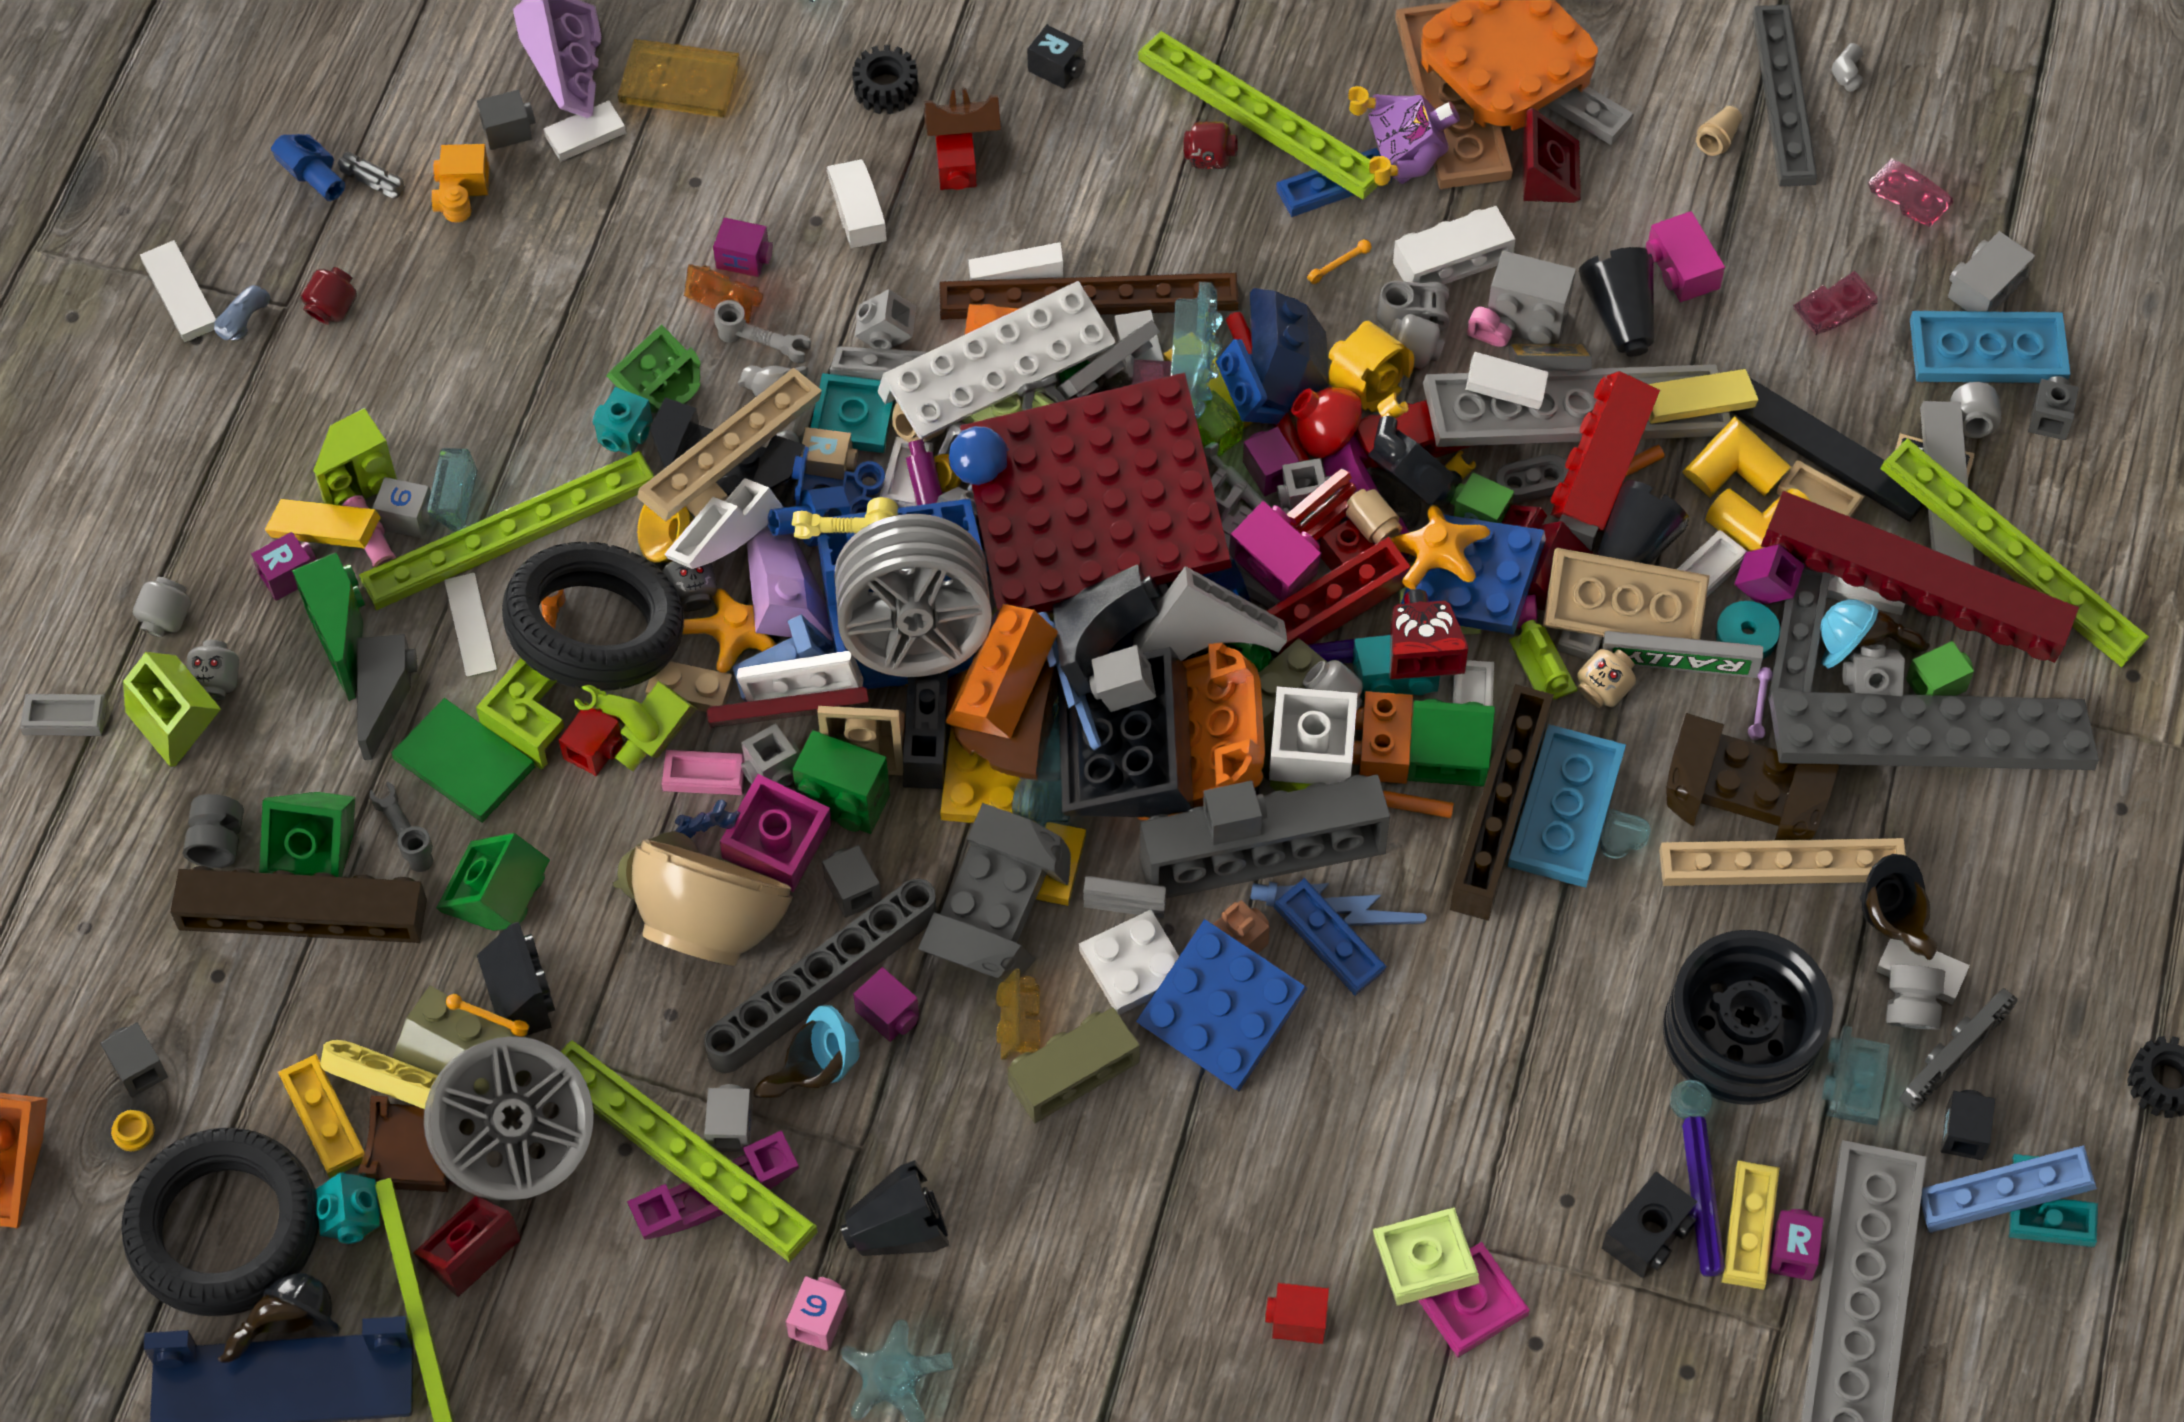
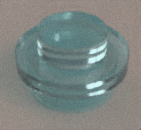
[1670,1080,1712,1120]

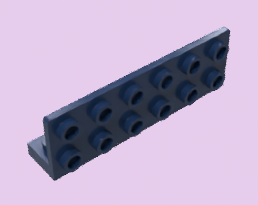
[144,1316,414,1422]

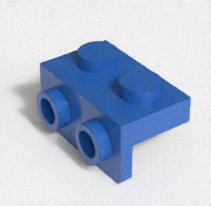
[1216,339,1286,424]

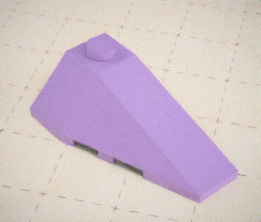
[513,0,601,118]
[747,525,832,641]

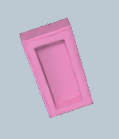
[662,750,745,795]

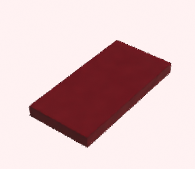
[707,687,868,728]

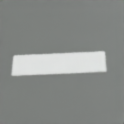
[444,573,497,676]

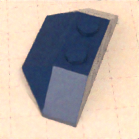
[1250,288,1329,413]

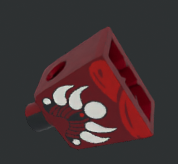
[1389,589,1468,680]

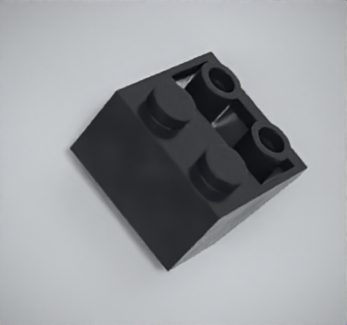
[477,922,555,1036]

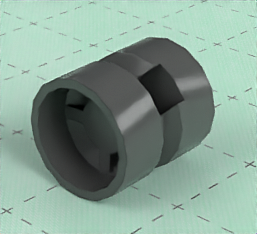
[182,794,244,868]

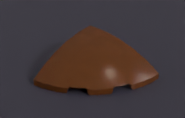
[946,658,1058,780]

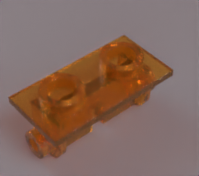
[684,264,763,324]

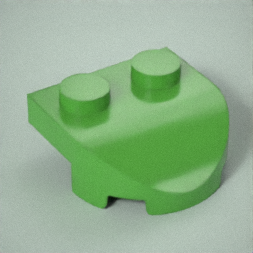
[606,324,701,413]

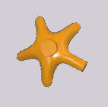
[1391,505,1490,590]
[682,588,777,673]

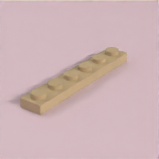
[637,368,822,521]
[1659,838,1906,886]

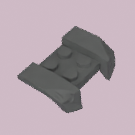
[918,803,1071,981]

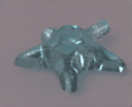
[841,1319,954,1422]

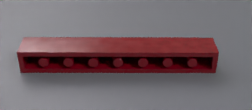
[1760,491,2079,663]

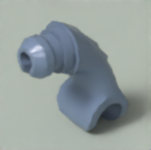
[214,285,270,340]

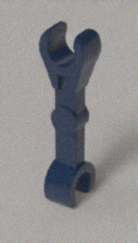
[675,800,740,839]

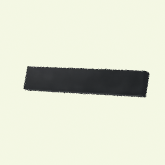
[1730,377,1924,522]

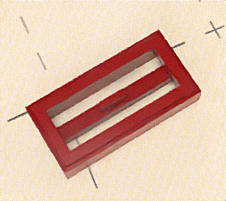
[1287,469,1357,541]

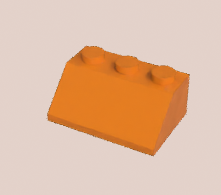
[945,604,1058,739]

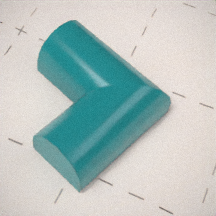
[2009,1154,2098,1248]

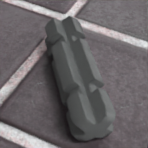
[338,152,405,198]

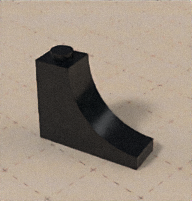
[1052,564,1160,697]

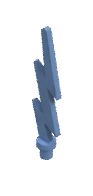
[1038,612,1101,750]
[1250,882,1427,926]

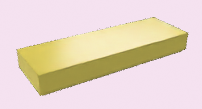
[1649,369,1759,424]
[1722,1160,1780,1290]

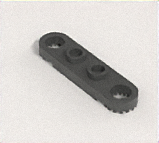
[1899,988,2018,1112]

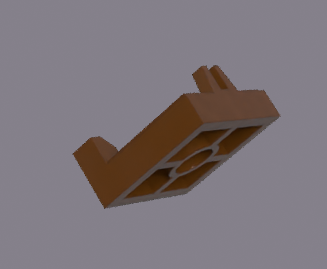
[924,88,1001,136]
[359,1095,450,1192]

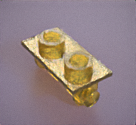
[996,968,1040,1060]

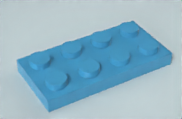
[1910,311,2071,383]
[1508,724,1626,888]

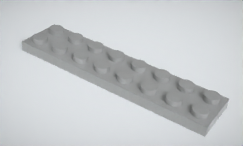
[1423,364,1731,447]
[1801,1140,1926,1422]

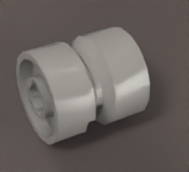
[1886,965,1945,1030]

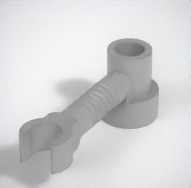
[714,300,811,363]

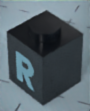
[1027,24,1086,89]
[1940,1090,1995,1160]

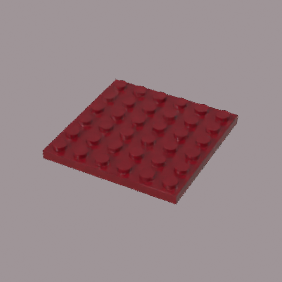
[960,372,1232,613]

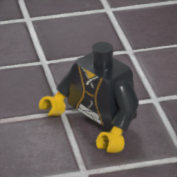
[1368,392,1476,506]

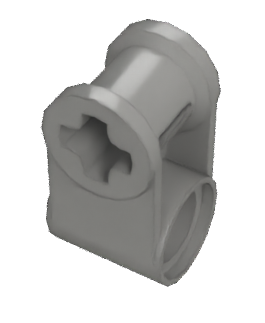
[1377,280,1449,331]

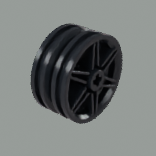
[1663,930,1833,1105]

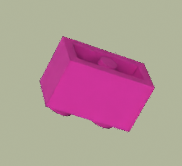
[1646,211,1725,303]

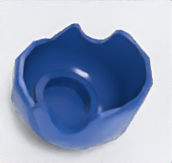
[949,426,1009,485]

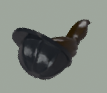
[1860,854,1937,960]
[217,1273,341,1363]

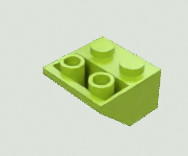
[313,408,397,506]
[123,652,221,767]

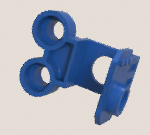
[792,447,885,515]

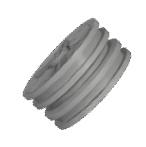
[834,514,992,677]
[424,1037,594,1200]

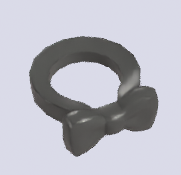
[1018,376,1066,410]

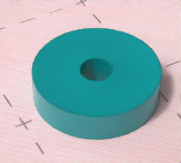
[1715,601,1780,660]

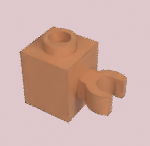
[1213,900,1270,954]

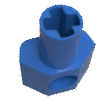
[270,134,345,201]
[768,486,850,547]

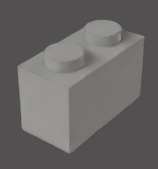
[1948,231,2035,312]

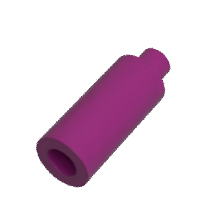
[905,439,943,505]

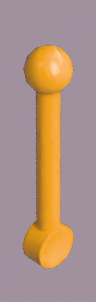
[1307,239,1372,284]
[446,994,529,1037]

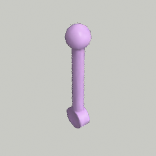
[1748,667,1773,741]

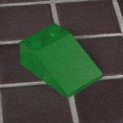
[292,553,365,701]

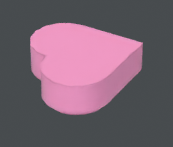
[1467,307,1512,347]

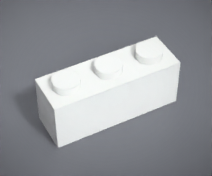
[1393,206,1515,285]

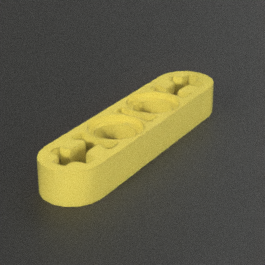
[320,1040,438,1109]

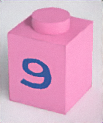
[786,1276,848,1351]

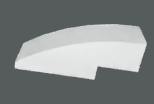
[827,159,887,249]
[665,478,783,569]

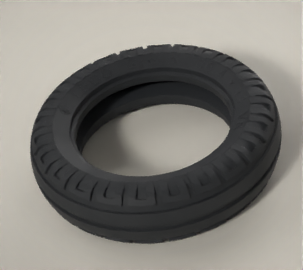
[502,542,684,691]
[122,1128,319,1316]

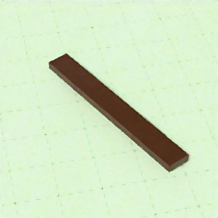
[940,273,1239,320]

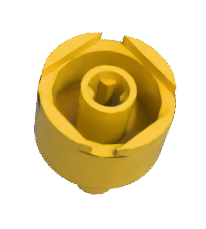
[1328,320,1414,412]

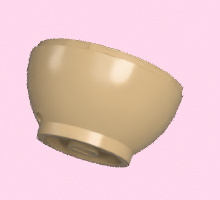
[632,840,793,966]

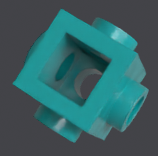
[592,387,653,455]
[316,1172,380,1244]

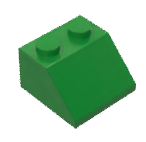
[436,833,550,931]

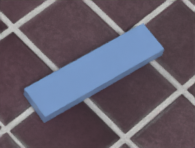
[1921,1145,2097,1233]

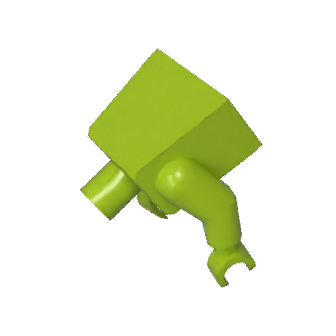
[574,681,697,772]

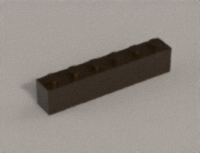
[1450,684,1554,921]
[170,866,427,943]

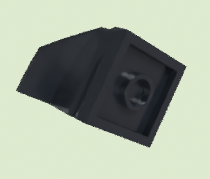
[650,397,805,496]

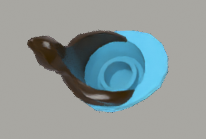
[1820,600,1930,669]
[753,1005,860,1098]

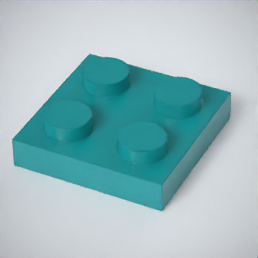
[810,373,895,453]

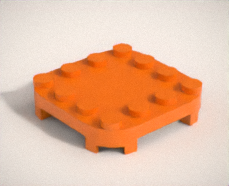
[1421,0,1598,131]
[1137,643,1265,820]

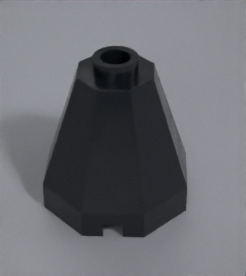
[841,1160,949,1256]

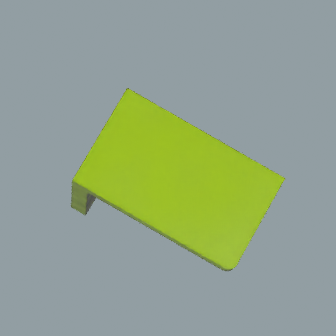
[476,658,564,769]

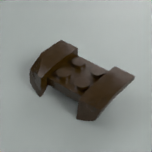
[1666,713,1839,841]

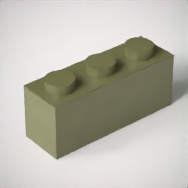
[1007,1007,1140,1124]

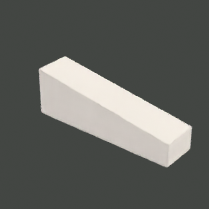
[968,242,1063,281]

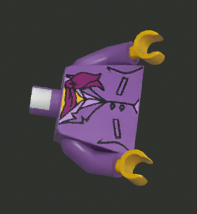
[1348,86,1460,186]

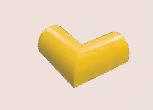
[1682,417,1791,498]
[1705,488,1810,552]

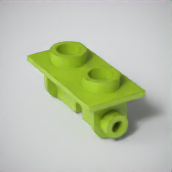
[1509,620,1578,700]

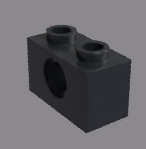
[1602,1172,1697,1279]

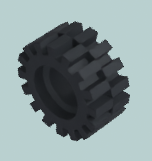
[852,45,918,114]
[2127,1036,2184,1118]

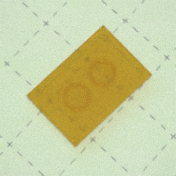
[617,39,740,118]

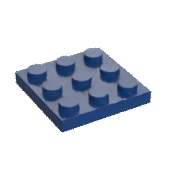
[1401,515,1546,635]
[1136,919,1308,1091]

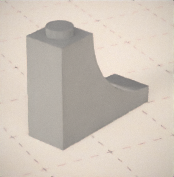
[1133,566,1287,661]

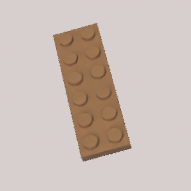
[1395,1,1513,189]

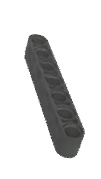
[704,878,937,1073]

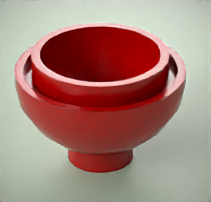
[1291,387,1362,459]

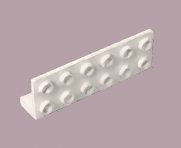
[878,281,1115,439]

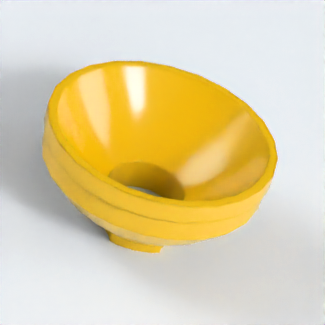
[637,504,694,563]

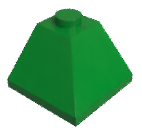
[259,792,355,877]

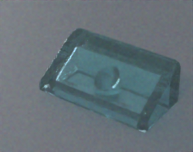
[427,448,478,532]

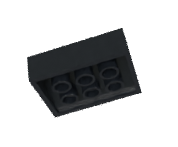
[1058,647,1194,818]

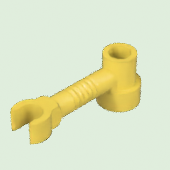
[792,497,899,539]

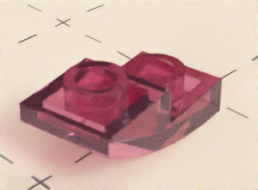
[1868,158,1954,227]
[1793,271,1878,335]

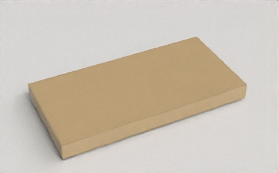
[1543,548,1710,640]

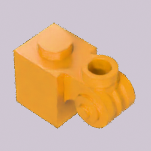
[432,144,490,223]

